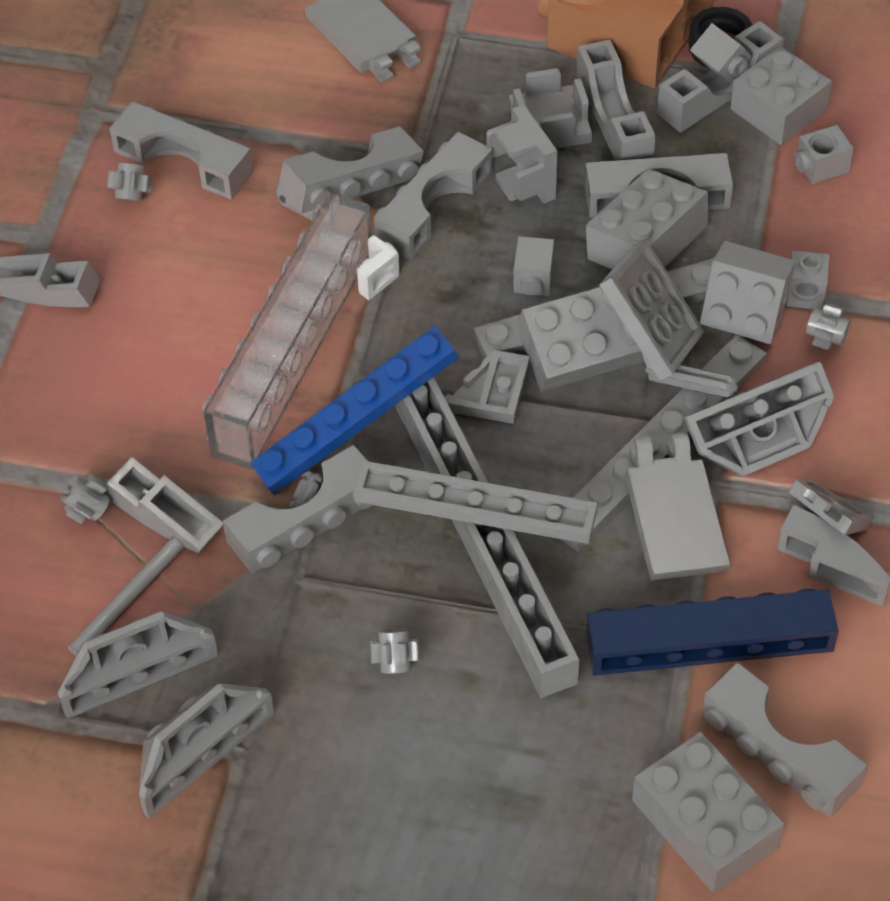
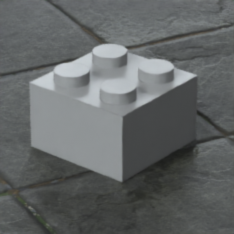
[730,46,832,145]
[700,241,796,344]

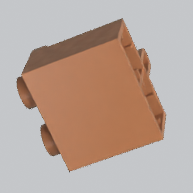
[538,0,714,89]

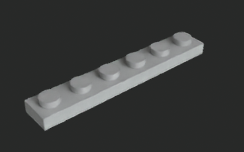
[353,461,597,544]

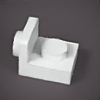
[357,235,400,300]

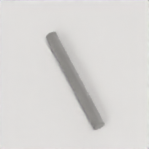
[68,536,184,656]

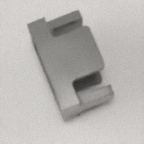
[509,68,592,149]
[486,104,557,204]

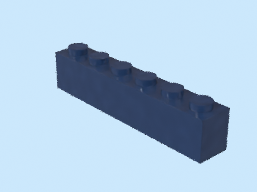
[586,588,839,676]

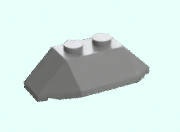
[684,361,835,476]
[58,611,218,719]
[139,683,274,819]

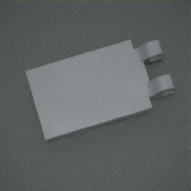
[305,0,421,83]
[625,433,730,581]

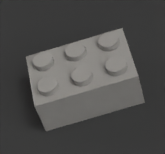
[586,169,708,269]
[516,287,644,392]
[632,732,784,894]

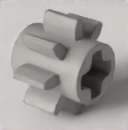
[107,163,153,201]
[806,303,851,351]
[61,473,110,524]
[370,628,419,674]

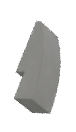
[0,253,101,308]
[104,457,224,553]
[777,505,890,607]

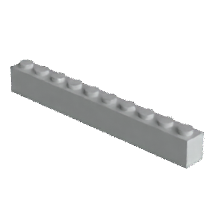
[395,377,579,698]

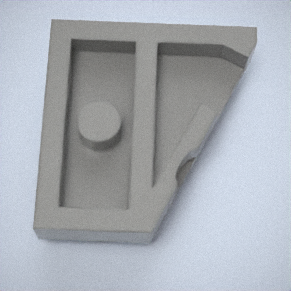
[444,350,530,424]
[789,478,874,535]

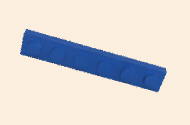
[250,325,459,495]

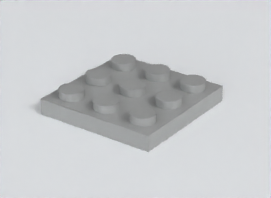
[599,239,704,380]

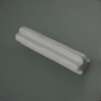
[645,365,738,398]

